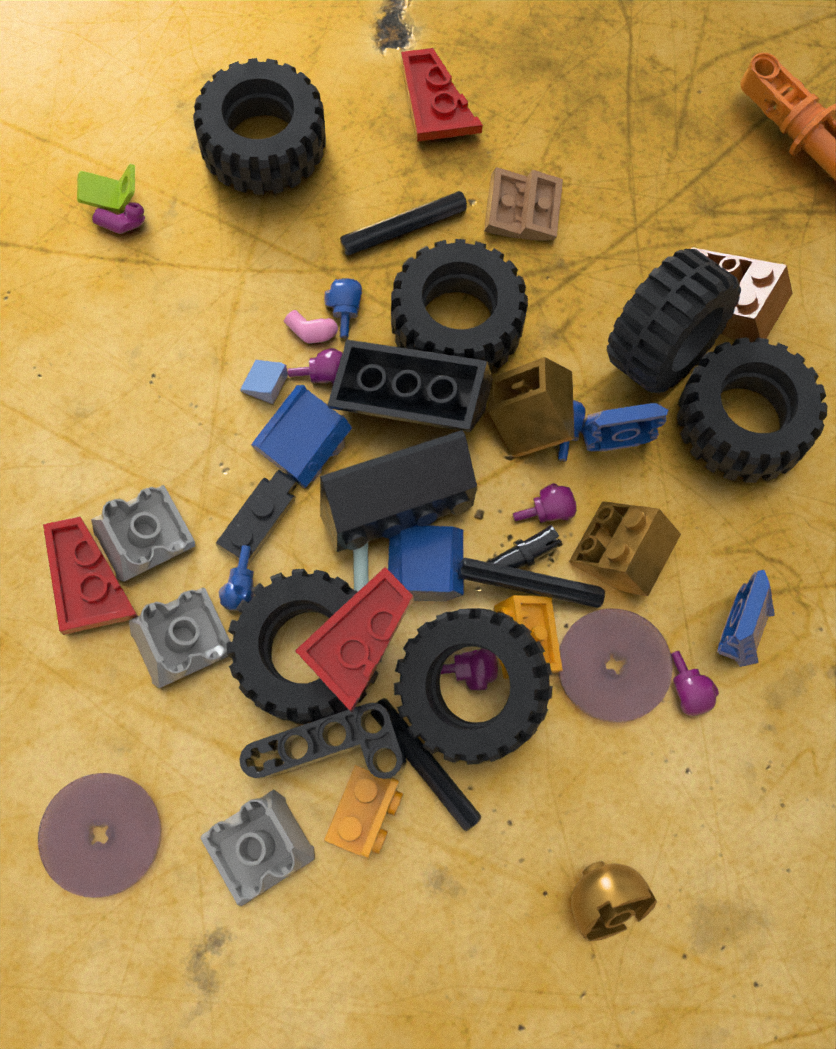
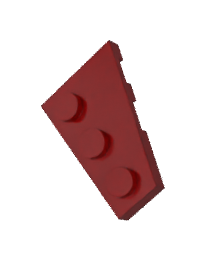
[401,48,483,142]
[43,516,138,635]
[295,567,414,712]

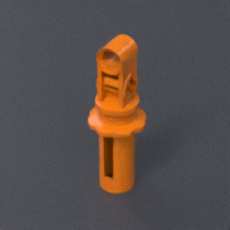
[740,52,836,181]

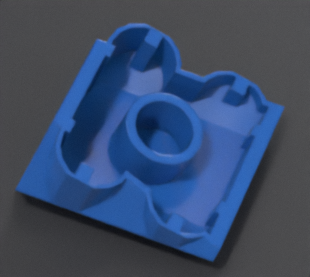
[251,385,352,488]
[581,403,668,452]
[388,525,464,602]
[717,570,775,667]

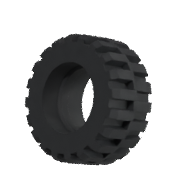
[193,58,326,195]
[391,239,528,373]
[607,249,741,393]
[677,337,828,483]
[226,569,382,724]
[394,608,553,765]

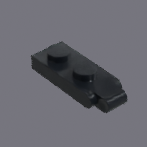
[216,470,298,567]

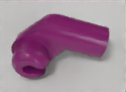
[92,202,145,234]

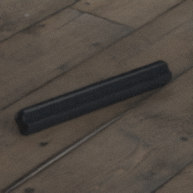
[340,191,467,255]
[458,557,605,608]
[371,698,481,831]

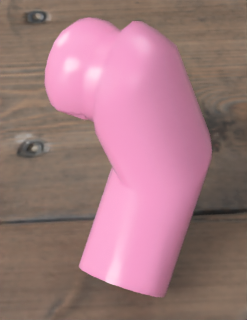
[284,310,338,344]

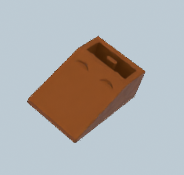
[691,247,793,342]

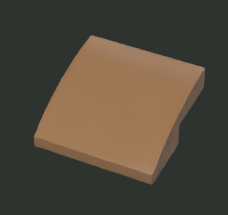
[484,167,563,240]

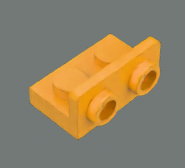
[494,595,563,679]
[324,765,404,860]

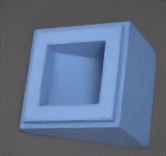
[240,360,288,404]

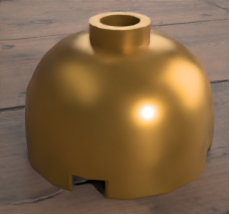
[571,861,657,941]

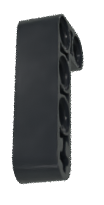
[239,703,407,779]

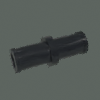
[486,525,562,569]

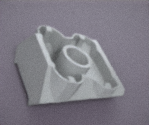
[91,485,195,582]
[129,588,230,688]
[201,790,315,906]

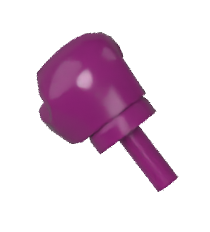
[288,348,342,384]
[512,483,577,524]
[441,648,498,691]
[671,651,719,716]

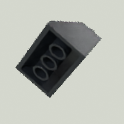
[327,339,493,432]
[320,430,477,552]

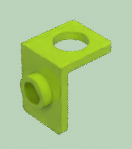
[77,164,135,213]

